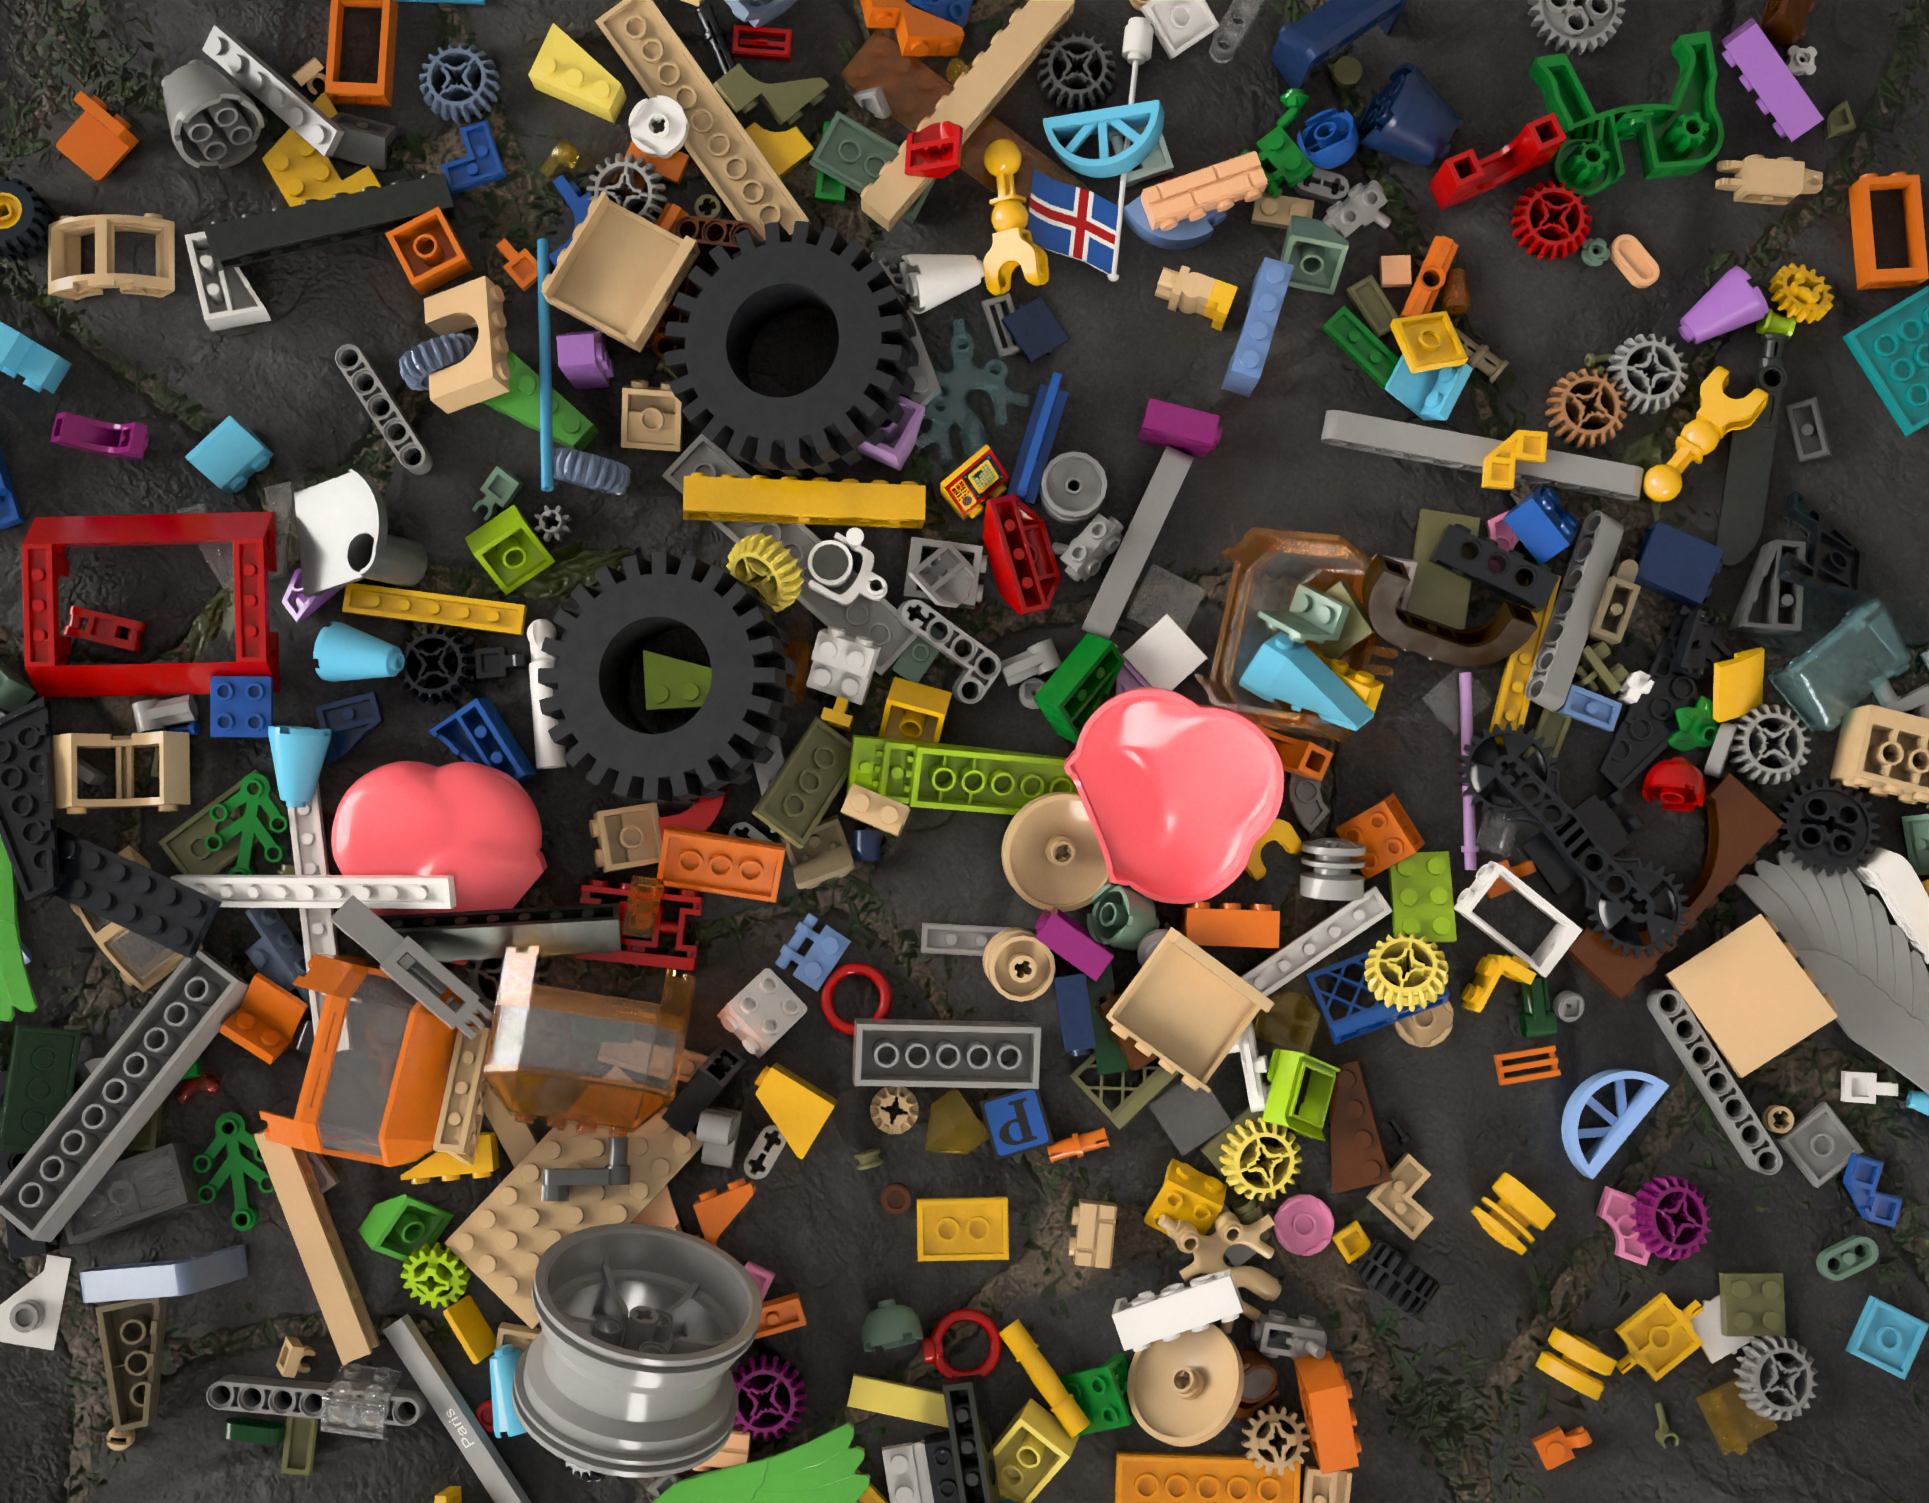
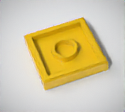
[1390,311,1469,373]

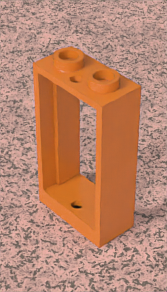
[325,0,398,107]
[1848,172,1929,290]

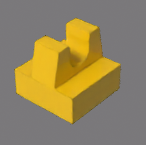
[820,696,853,732]

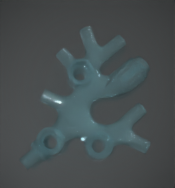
[915,319,1030,462]

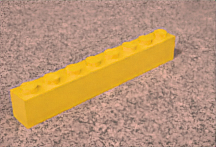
[683,472,926,529]

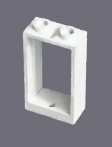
[1454,860,1582,978]

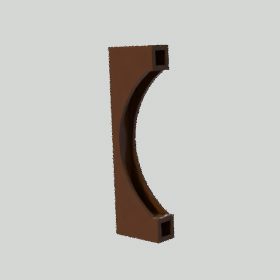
[1565,773,1784,999]

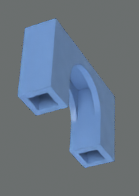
[1221,257,1294,397]

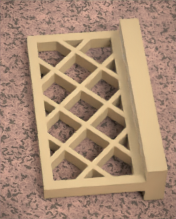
[432,1026,498,1166]

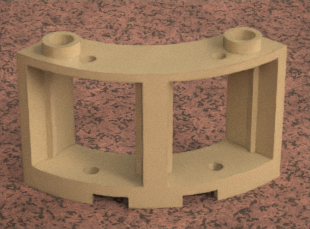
[48,213,175,300]
[53,731,190,814]

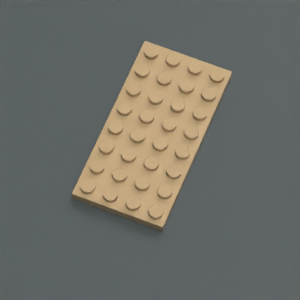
[444,1060,704,1329]

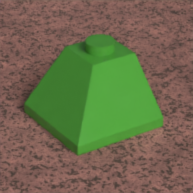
[357,1194,454,1265]

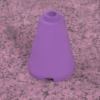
[1678,266,1769,344]

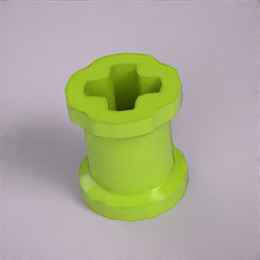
[1756,308,1797,338]

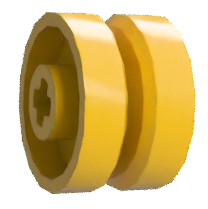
[1535,1327,1617,1401]

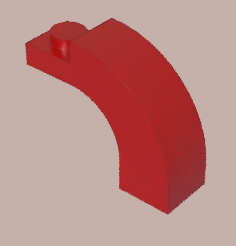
[658,784,728,841]

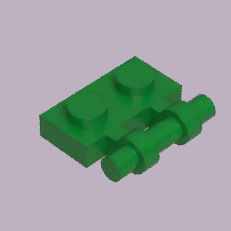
[1239,125,1315,199]

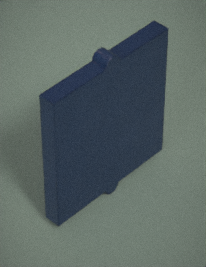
[1001,296,1069,364]

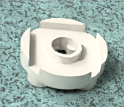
[629,95,690,159]

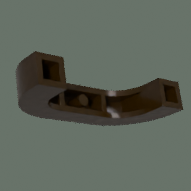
[1362,554,1538,667]

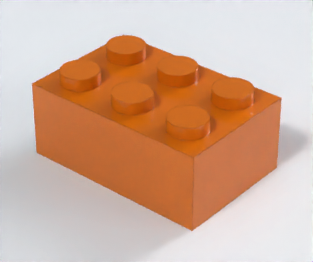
[1180,902,1280,948]
[1294,1351,1362,1474]

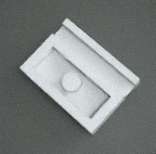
[882,1440,934,1503]

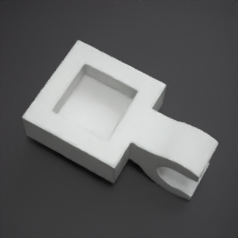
[1617,670,1655,705]
[1840,1071,1898,1104]

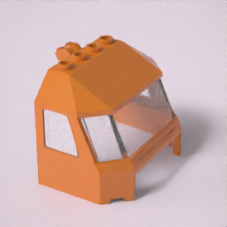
[259,954,482,1167]

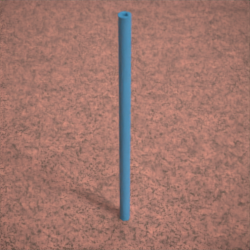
[537,238,554,492]

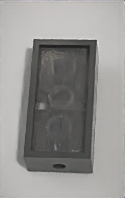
[64,1143,201,1244]

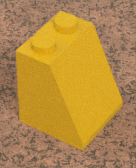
[754,1062,838,1160]

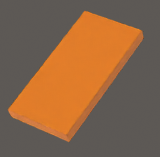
[656,825,786,903]

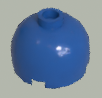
[1297,109,1359,169]

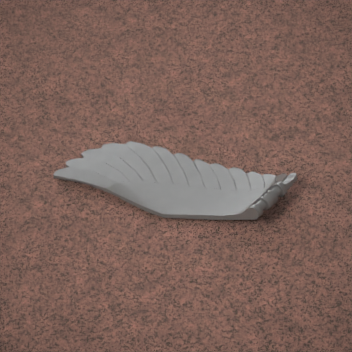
[1735,850,1929,1095]

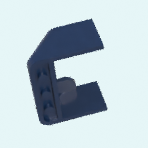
[1270,0,1408,89]

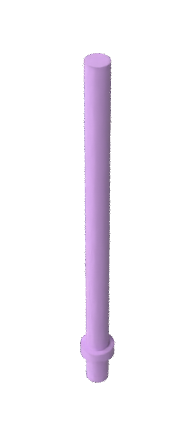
[1459,672,1479,870]

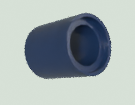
[853,830,881,861]

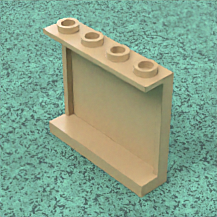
[541,190,700,352]
[1664,914,1838,1078]
[1106,927,1274,1093]

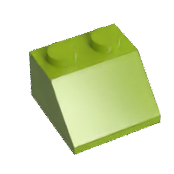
[465,504,555,595]

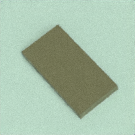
[1406,509,1481,629]
[752,716,852,849]
[158,769,289,875]

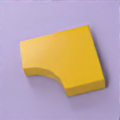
[745,122,815,179]

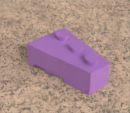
[556,330,614,390]

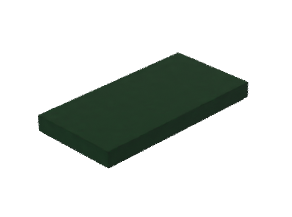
[0,1025,82,1152]

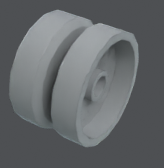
[1039,451,1107,525]

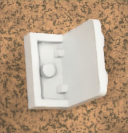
[717,968,807,1059]

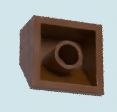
[1759,0,1817,49]

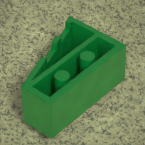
[1033,633,1125,744]

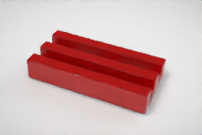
[732,25,793,62]

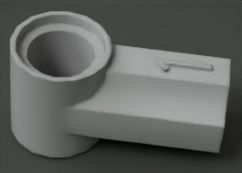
[1001,638,1062,687]
[132,695,199,733]

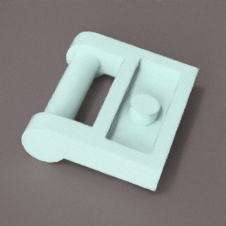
[1108,126,1174,187]

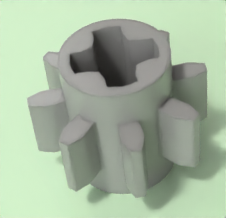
[534,505,572,542]

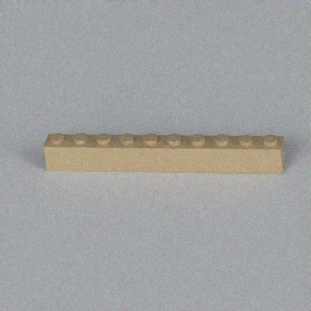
[860,0,1075,232]

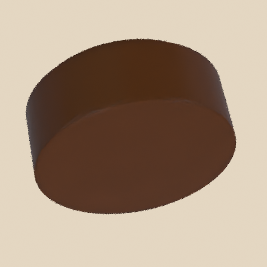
[881,1183,911,1215]

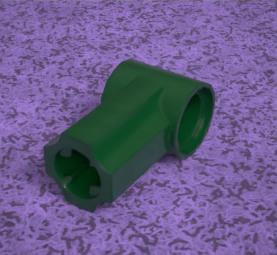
[1519,977,1557,1039]

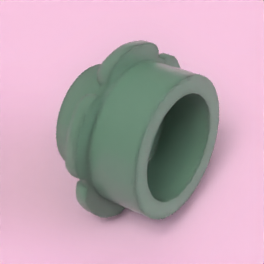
[1581,238,1610,266]

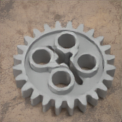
[1528,0,1625,55]

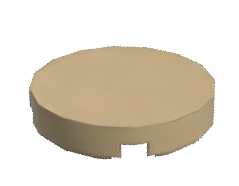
[1393,1001,1454,1047]

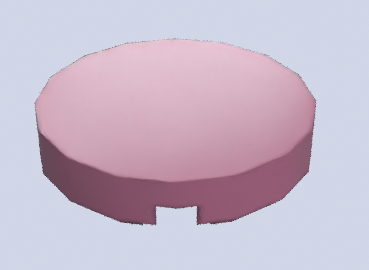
[1273,1193,1334,1256]

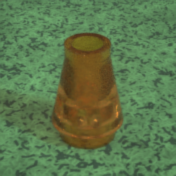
[1441,268,1471,315]

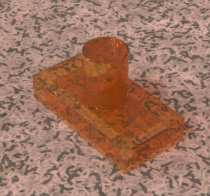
[621,875,664,939]

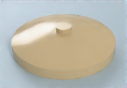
[1001,792,1111,912]
[1127,1323,1244,1447]

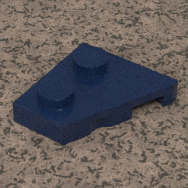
[315,691,384,763]

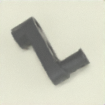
[541,1137,630,1201]

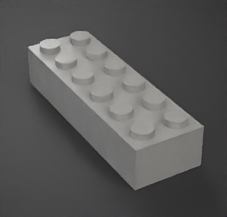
[852,1018,1041,1089]

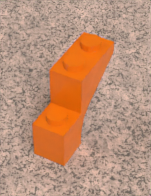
[860,0,965,57]
[693,1177,756,1246]

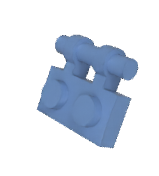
[775,913,851,992]

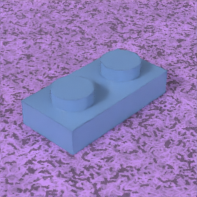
[1556,684,1622,732]

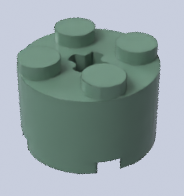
[1087,885,1159,951]

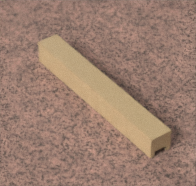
[254,1128,381,1366]

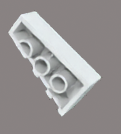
[1112,1269,1244,1352]

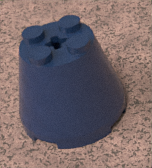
[1357,62,1464,167]

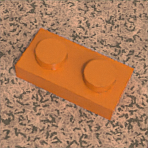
[754,1292,807,1340]

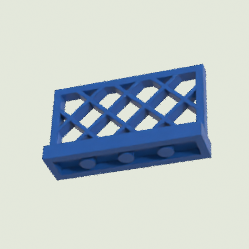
[1006,372,1069,506]
[1306,948,1450,1045]

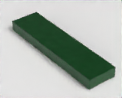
[1081,961,1128,1076]

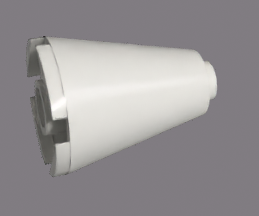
[899,254,984,314]

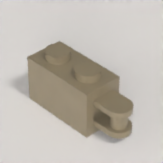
[1587,559,1641,647]

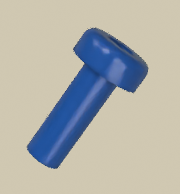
[170,721,200,736]

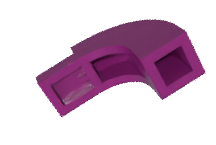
[50,412,149,460]

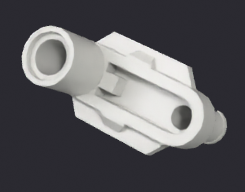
[1228,1021,1271,1113]

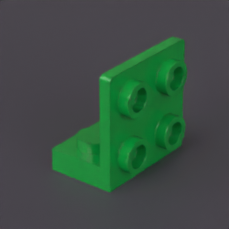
[1059,1352,1136,1436]

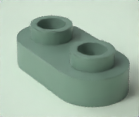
[1816,1235,1879,1281]

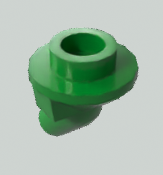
[1276,89,1310,130]

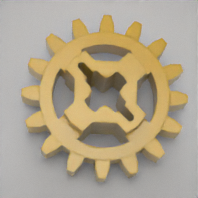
[1768,263,1834,324]

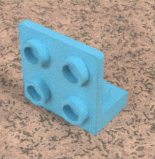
[1385,354,1473,420]

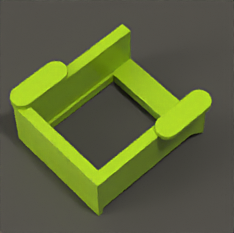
[1262,1049,1341,1141]

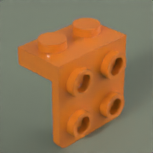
[56,90,139,183]

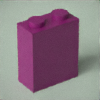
[1137,398,1223,458]

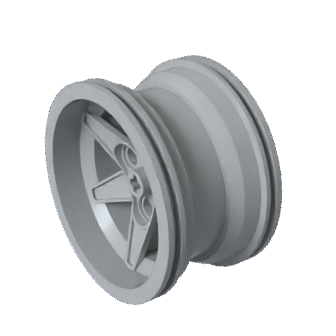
[512,1223,762,1478]

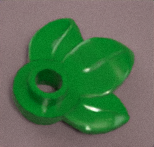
[1668,696,1719,752]

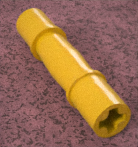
[999,1319,1091,1438]

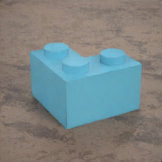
[0,322,72,394]

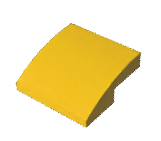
[1713,647,1765,723]

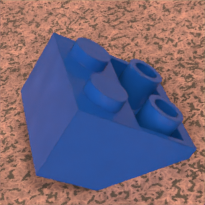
[1503,483,1579,564]

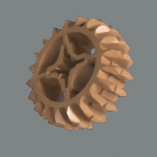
[1545,368,1628,449]

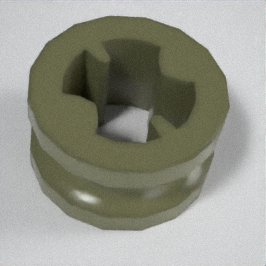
[694,194,722,219]
[854,1148,884,1170]

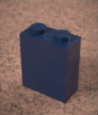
[1634,521,1724,608]
[1053,972,1096,1056]

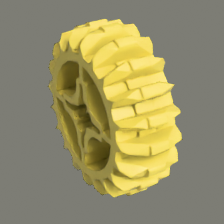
[726,533,804,612]
[1364,931,1448,1012]
[1219,1117,1302,1201]

